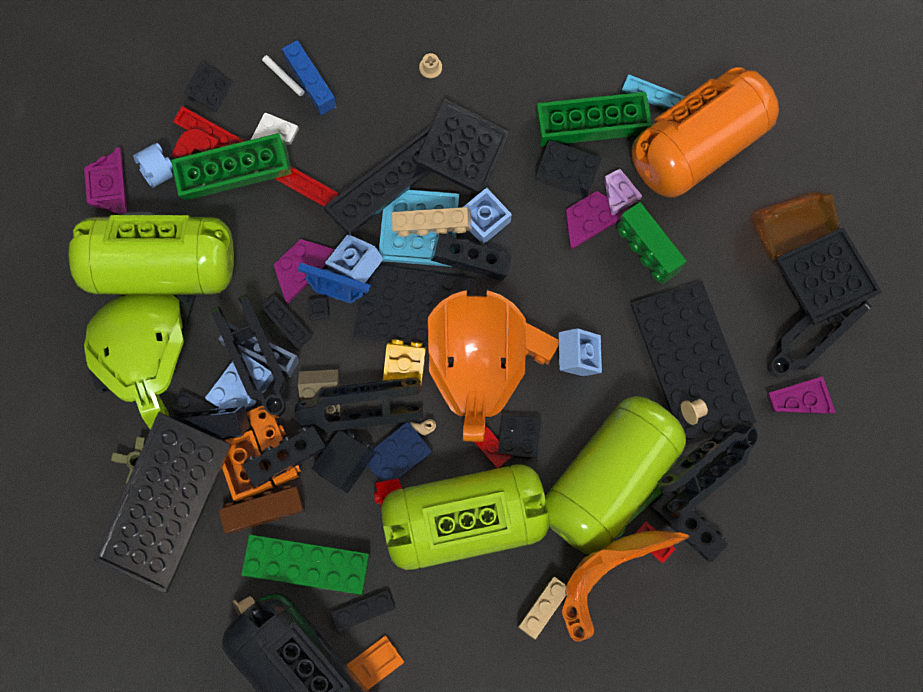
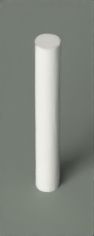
[262,55,305,96]

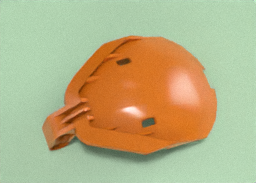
[428,290,526,442]
[562,530,690,641]

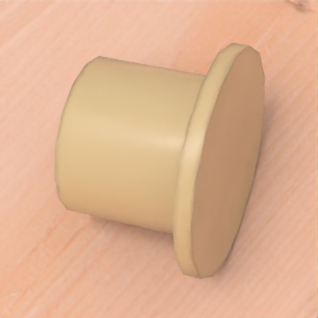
[419,53,442,78]
[681,399,708,425]
[233,596,255,615]

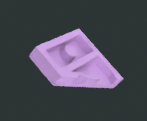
[604,169,642,215]

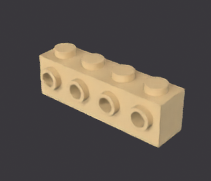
[392,207,472,237]

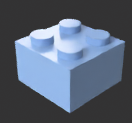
[464,188,512,244]
[325,235,383,283]
[559,328,602,376]

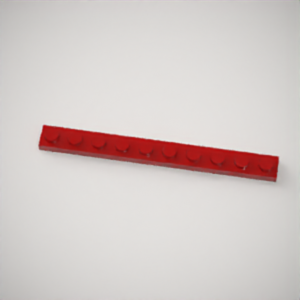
[173,106,339,207]

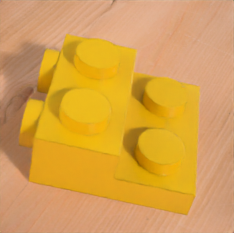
[383,339,426,385]

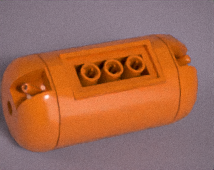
[631,67,779,198]

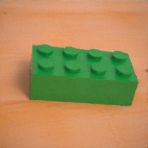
[617,202,687,285]

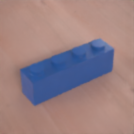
[282,40,336,115]

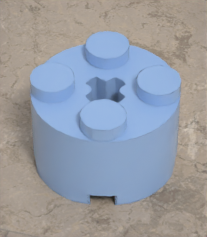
[133,143,174,188]

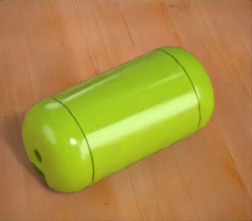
[68,215,234,295]
[544,396,686,554]
[381,465,549,570]

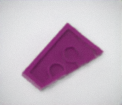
[767,376,836,414]

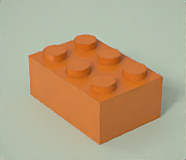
[222,430,274,503]

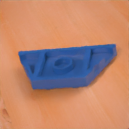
[298,263,371,304]

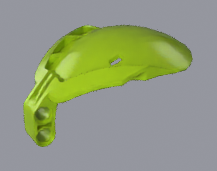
[84,294,184,430]

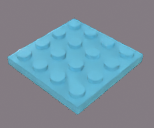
[379,190,459,267]

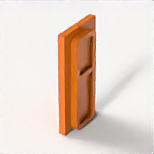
[347,635,404,690]

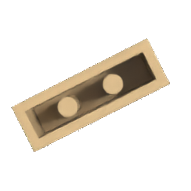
[518,577,566,639]

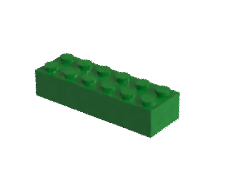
[536,92,652,146]
[171,133,293,201]
[241,535,370,595]

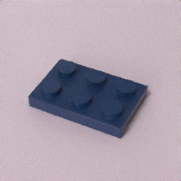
[368,422,433,482]

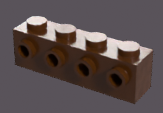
[219,485,305,535]

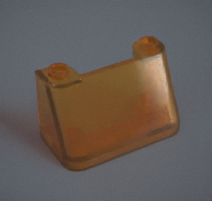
[751,192,840,261]

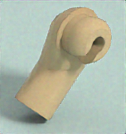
[410,419,436,435]

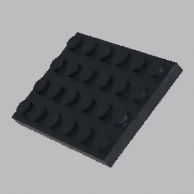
[353,265,478,348]

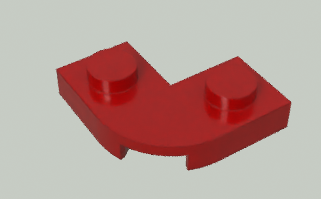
[171,129,220,159]

